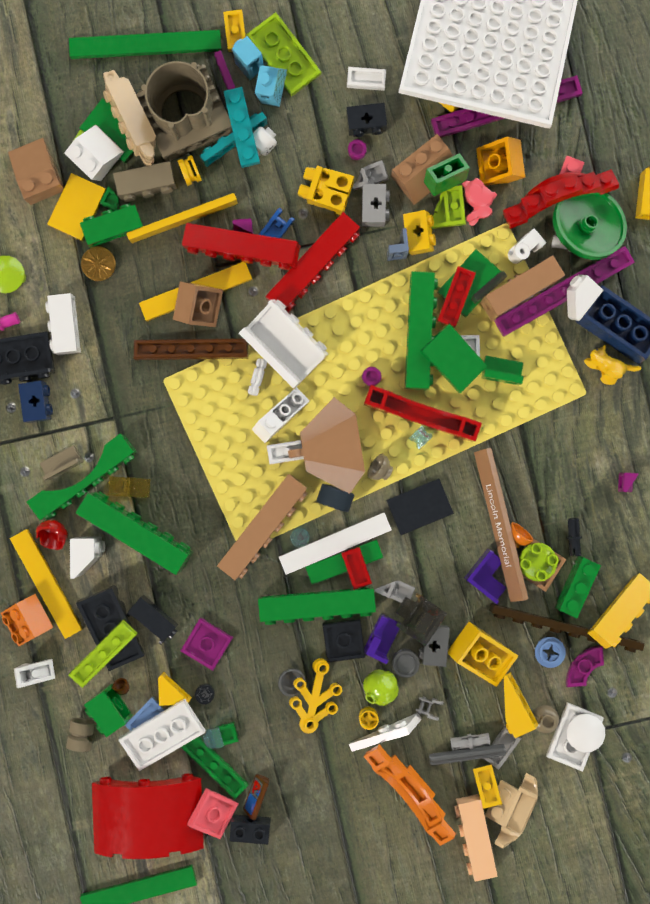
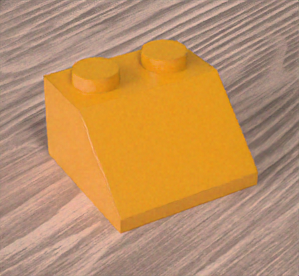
[476,136,525,186]

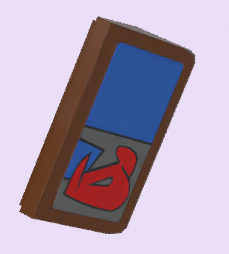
[243,774,269,821]

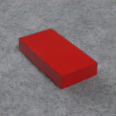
[341,547,372,590]

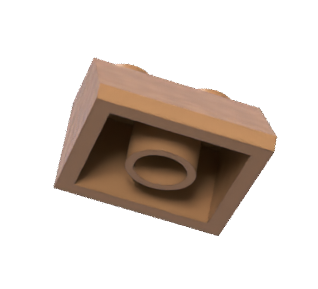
[173,281,223,327]

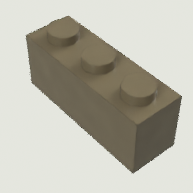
[113,161,177,202]

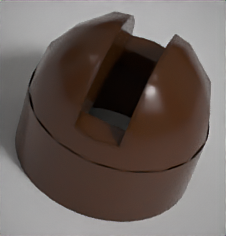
[113,678,130,695]

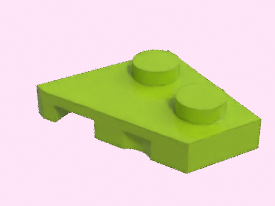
[432,185,466,229]

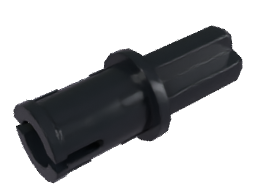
[567,518,582,556]

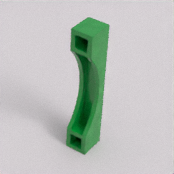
[27,434,137,521]

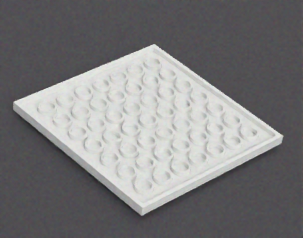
[399,0,578,129]

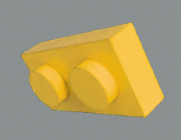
[223,9,246,52]
[473,764,502,809]

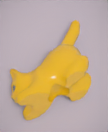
[584,345,641,385]

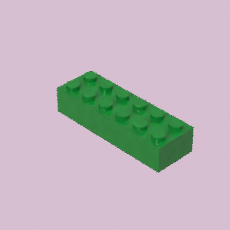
[76,491,193,575]

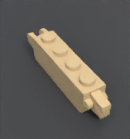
[103,70,156,166]

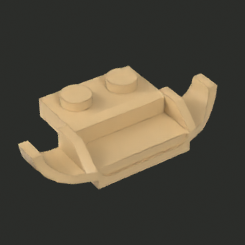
[485,773,538,849]

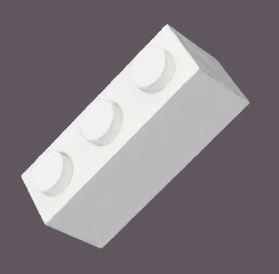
[45,293,81,355]

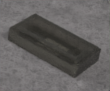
[471,271,507,304]

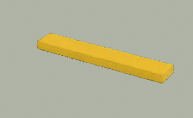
[127,193,238,243]
[139,262,252,321]
[10,529,83,639]

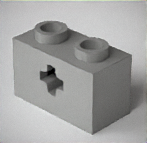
[362,184,390,227]

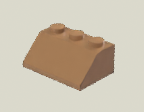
[391,134,453,205]

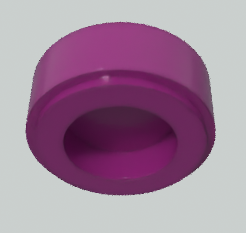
[348,139,367,160]
[362,367,381,386]

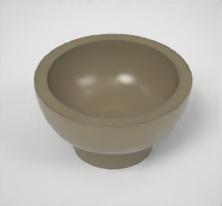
[368,454,393,480]
[533,705,559,733]

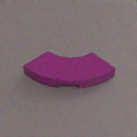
[566,645,604,687]

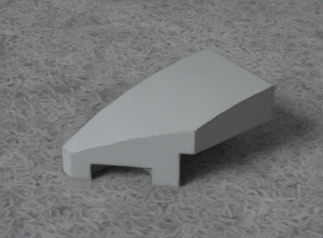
[353,160,389,190]
[374,580,415,606]

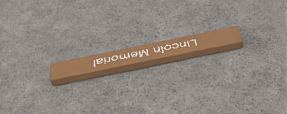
[474,448,528,602]

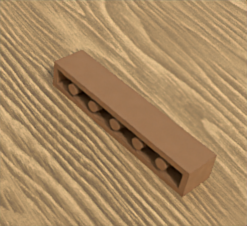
[217,474,308,580]

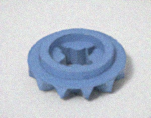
[535,637,566,668]

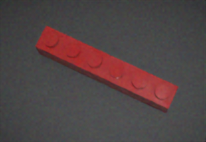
[265,212,360,313]
[182,223,301,270]

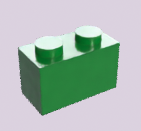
[424,153,470,197]

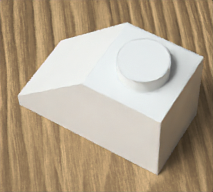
[567,275,603,321]

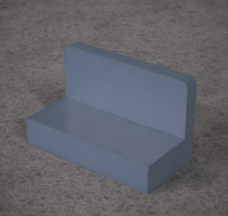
[387,228,409,261]

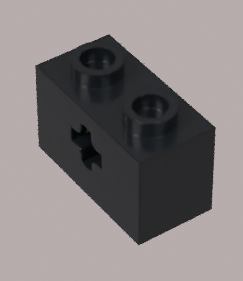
[346,103,387,137]
[229,814,271,845]

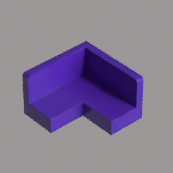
[464,548,506,604]
[364,614,401,664]

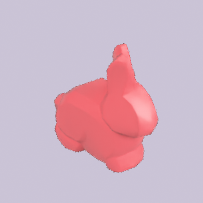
[462,178,497,226]

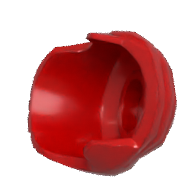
[36,520,68,550]

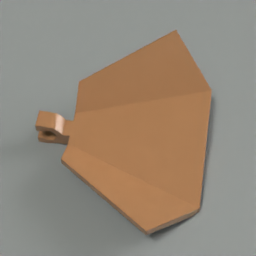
[288,397,365,494]

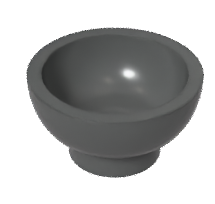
[278,668,306,697]

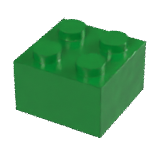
[84,684,133,738]

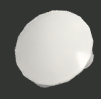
[567,714,605,753]

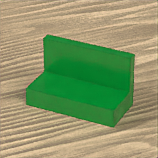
[481,356,524,385]

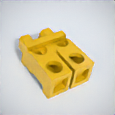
[298,166,354,215]

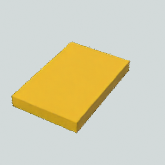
[47,173,106,241]

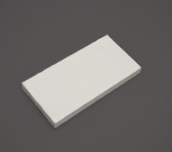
[118,699,206,771]

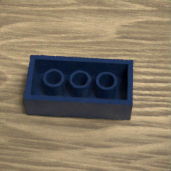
[575,285,650,364]

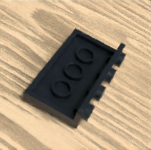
[0,331,55,385]

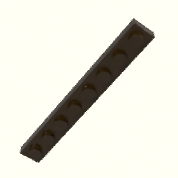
[489,603,645,653]

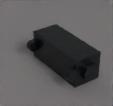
[126,595,179,645]

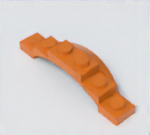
[364,744,456,846]

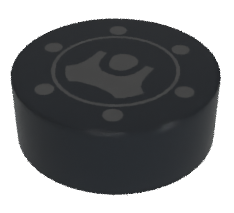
[195,684,215,704]

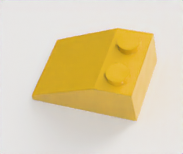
[448,622,518,687]

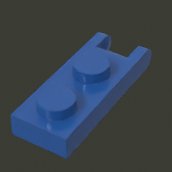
[259,208,295,238]

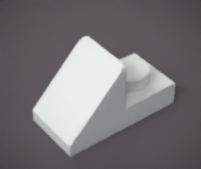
[14,659,55,688]

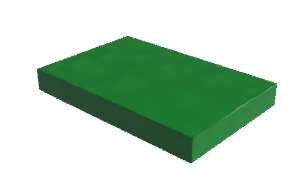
[79,98,134,164]
[437,249,504,318]
[421,324,487,393]

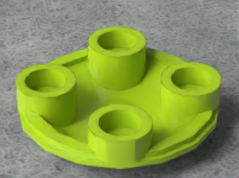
[0,256,26,294]
[519,543,559,581]

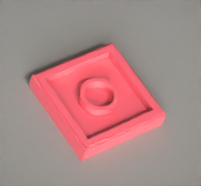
[187,788,239,839]

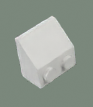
[65,125,124,181]
[70,537,105,579]

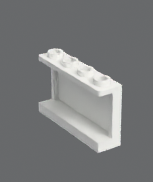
[239,299,328,388]

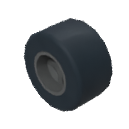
[317,484,354,512]

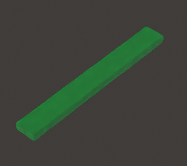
[69,30,222,59]

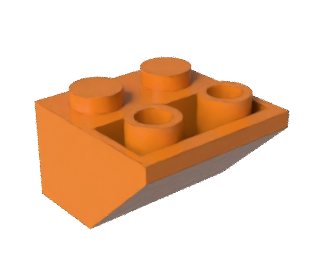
[0,594,54,647]

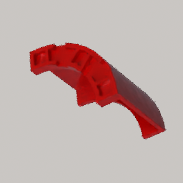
[92,773,204,859]

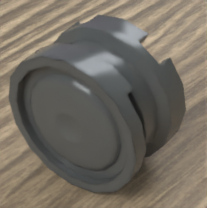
[392,648,420,678]

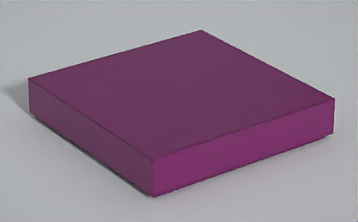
[180,617,233,671]

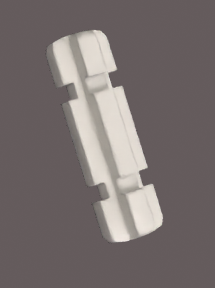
[248,358,267,396]

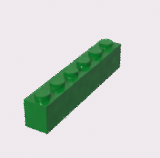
[404,271,438,390]
[258,587,376,625]

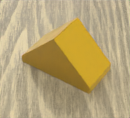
[158,672,192,706]

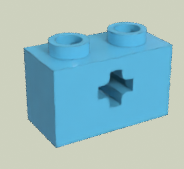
[232,36,264,80]

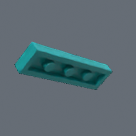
[223,87,260,168]
[200,112,268,167]

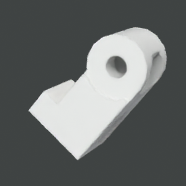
[508,229,547,264]

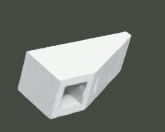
[252,387,310,443]

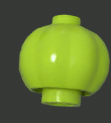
[363,669,399,706]

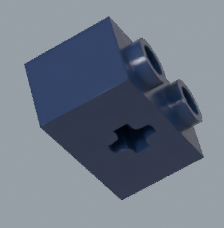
[18,381,53,423]

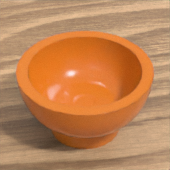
[510,522,533,548]

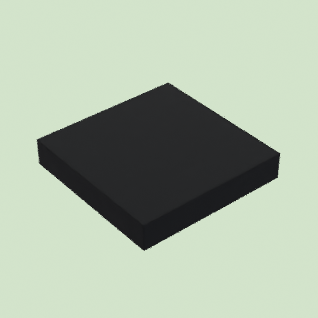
[322,619,365,663]

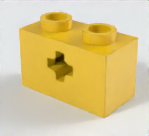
[403,210,436,255]

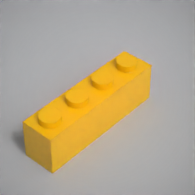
[588,573,650,649]

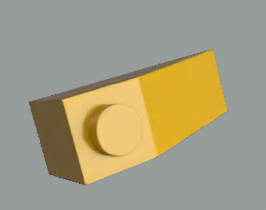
[504,672,539,738]

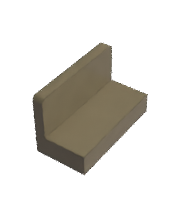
[39,445,83,480]

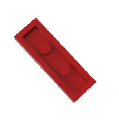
[437,266,476,328]

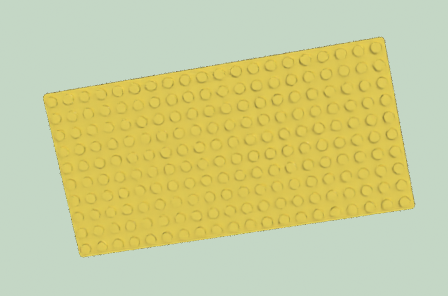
[164,223,586,541]

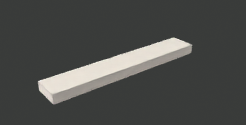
[279,512,392,575]

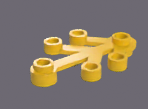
[289,658,342,734]

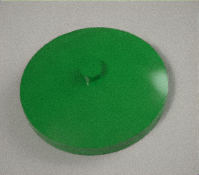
[553,193,627,260]

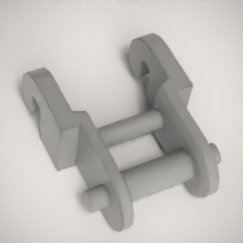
[415,696,444,721]

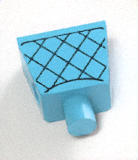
[255,65,287,107]

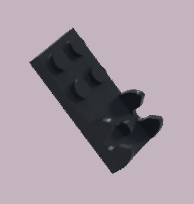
[76,585,145,671]

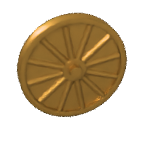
[81,246,116,281]

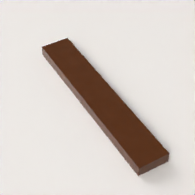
[133,338,249,360]

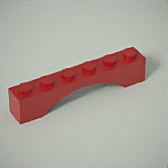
[364,385,482,442]

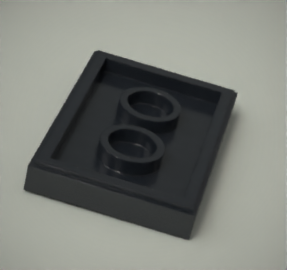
[386,478,454,535]

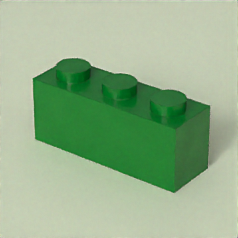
[80,204,143,248]
[554,556,601,618]

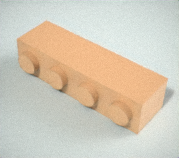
[454,794,498,882]

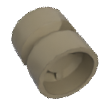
[66,718,96,752]

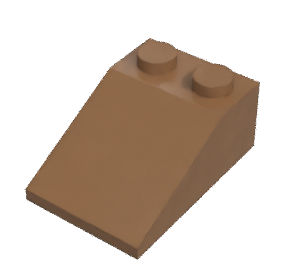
[8,138,64,205]

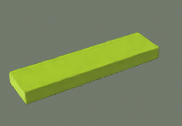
[68,620,137,688]

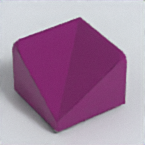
[232,218,254,234]
[618,473,638,492]

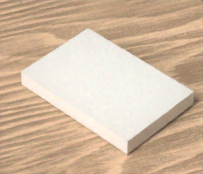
[546,702,604,772]

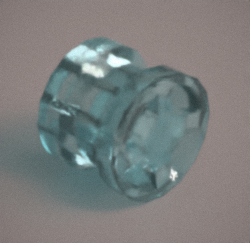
[408,425,433,449]

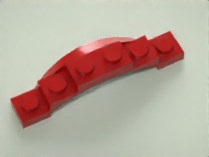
[503,169,619,229]

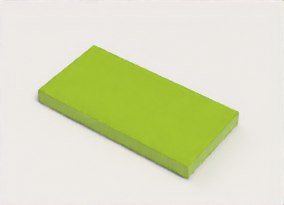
[246,12,322,97]

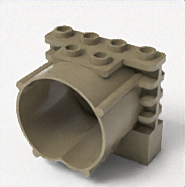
[136,61,233,162]

